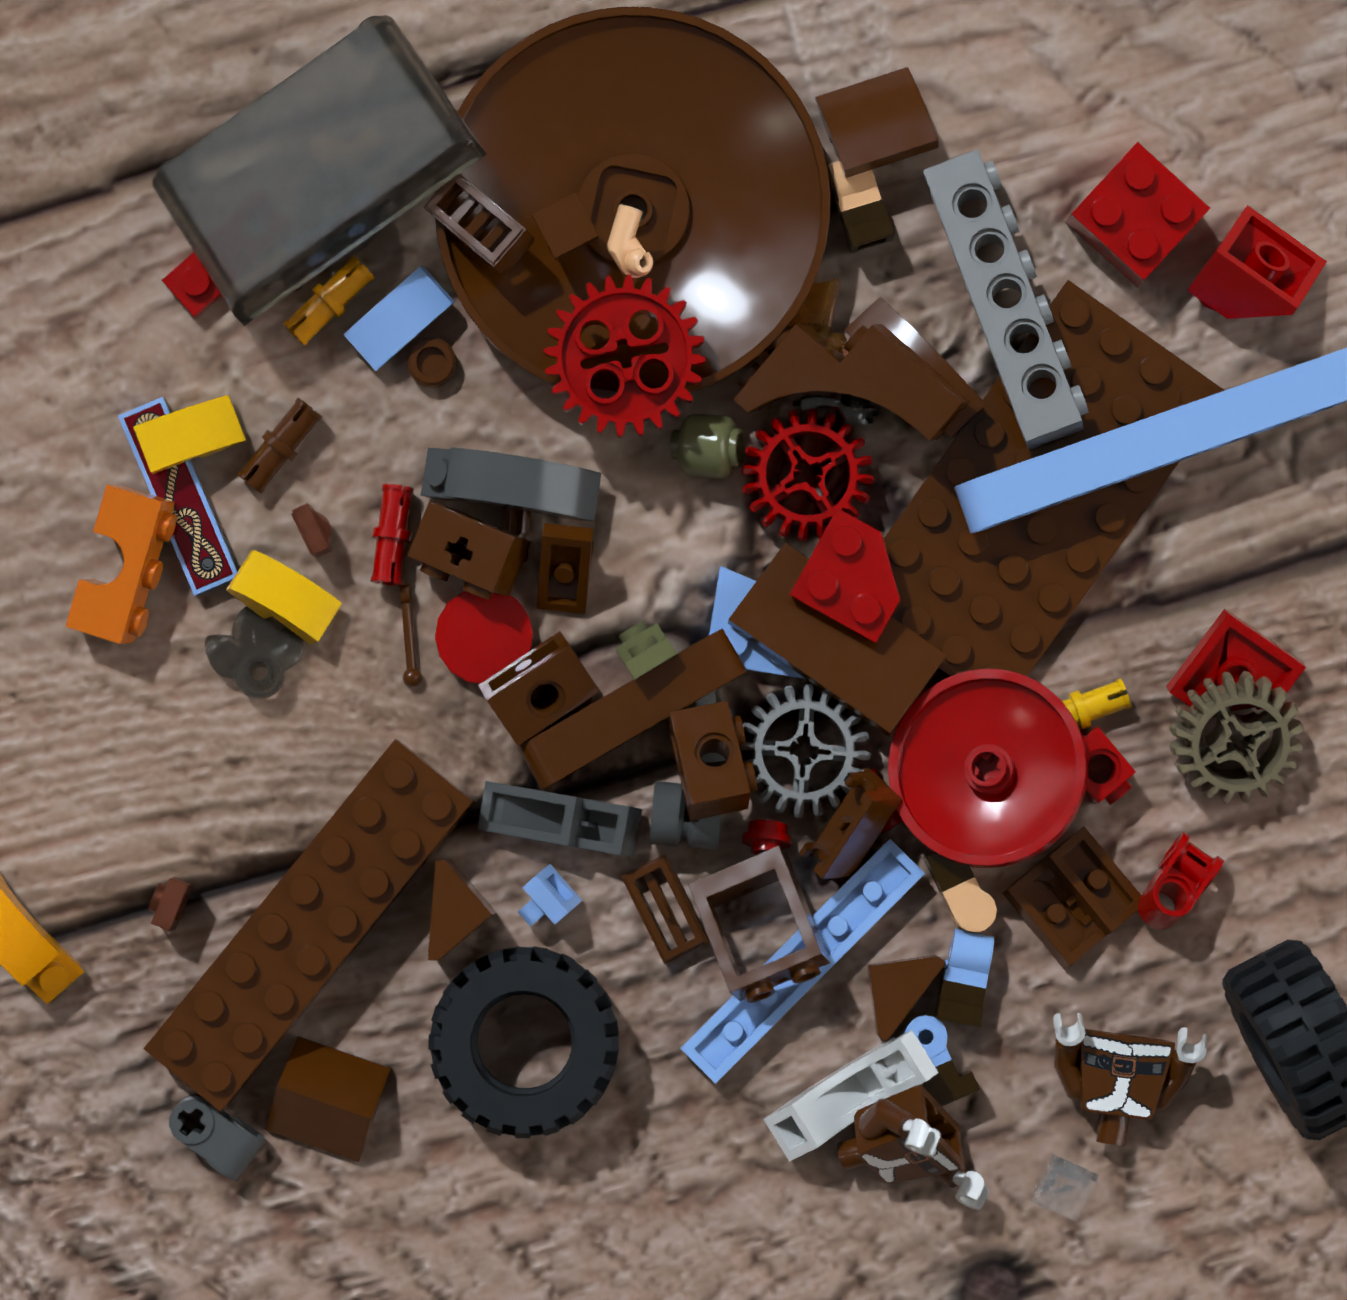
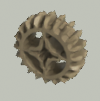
[1169,671,1304,804]

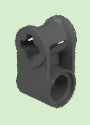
[169,1095,266,1181]

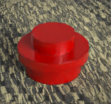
[742,819,792,855]

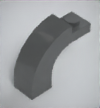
[421,447,602,521]

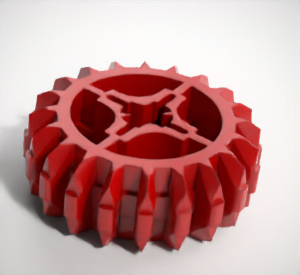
[741,409,874,542]

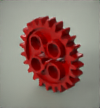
[543,274,705,438]

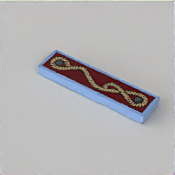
[118,397,238,597]

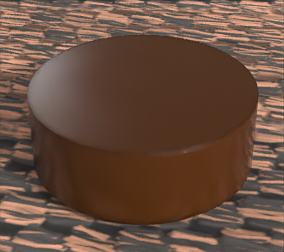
[407,337,457,388]

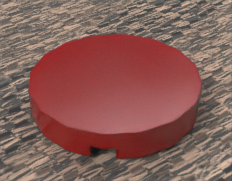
[435,591,534,684]

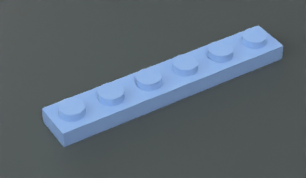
[680,839,925,1084]

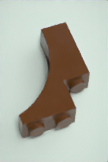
[733,323,971,441]

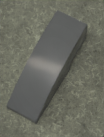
[477,781,642,857]

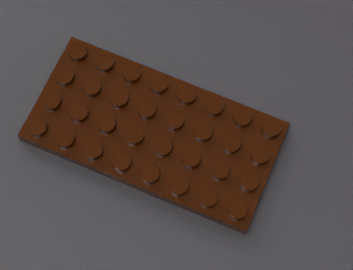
[884,280,1225,677]

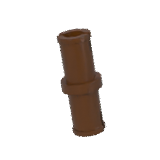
[237,397,323,493]

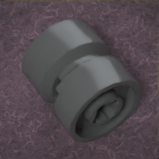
[649,781,722,851]

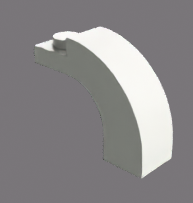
[763,1030,939,1162]

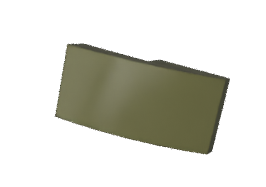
[615,621,677,680]

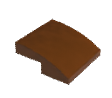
[815,67,939,178]
[1002,826,1141,969]

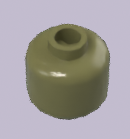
[670,414,746,479]

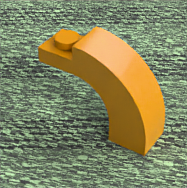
[0,873,84,1004]

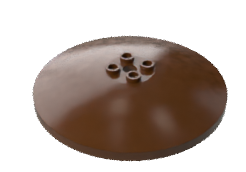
[435,7,830,398]

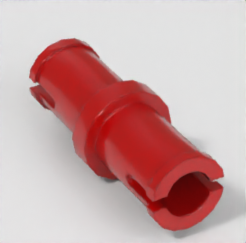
[370,484,414,586]

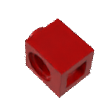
[1083,726,1136,805]

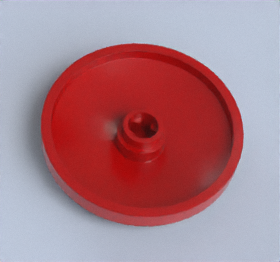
[888,669,1088,868]

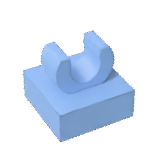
[518,864,583,927]

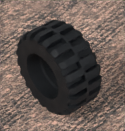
[1222,940,1347,1140]
[428,946,619,1138]

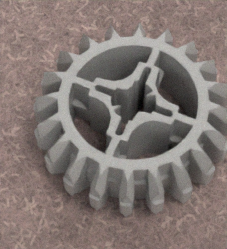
[739,684,870,817]

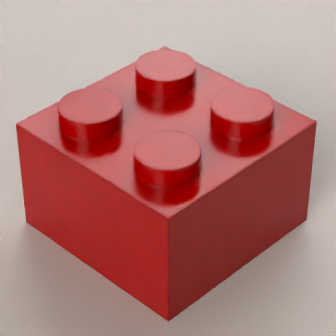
[1065,142,1210,288]

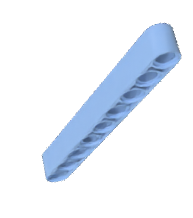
[954,348,1347,534]

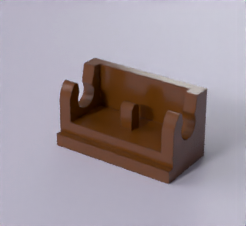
[799,768,902,879]

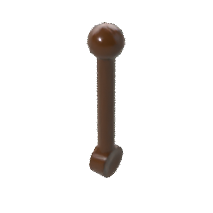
[399,584,422,687]

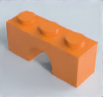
[65,484,177,644]

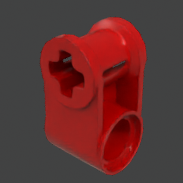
[1138,831,1224,930]

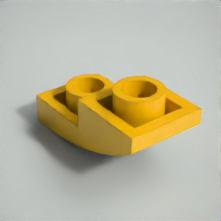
[133,395,247,474]
[226,550,342,645]

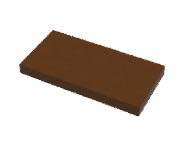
[727,542,947,737]

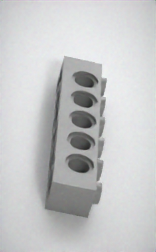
[923,149,1089,451]

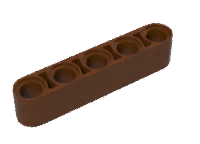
[518,628,747,790]

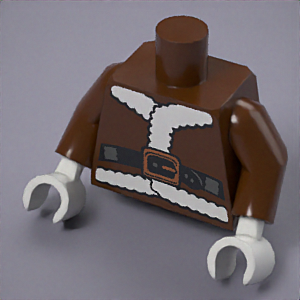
[1053,1013,1208,1146]
[837,1085,989,1210]

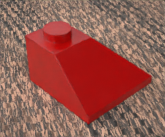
[1187,205,1327,319]

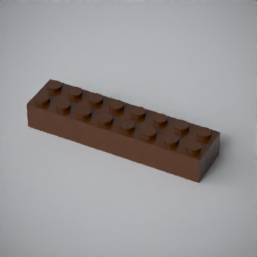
[143,739,475,1112]

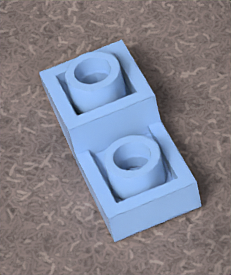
[343,265,455,371]

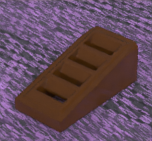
[423,170,535,276]

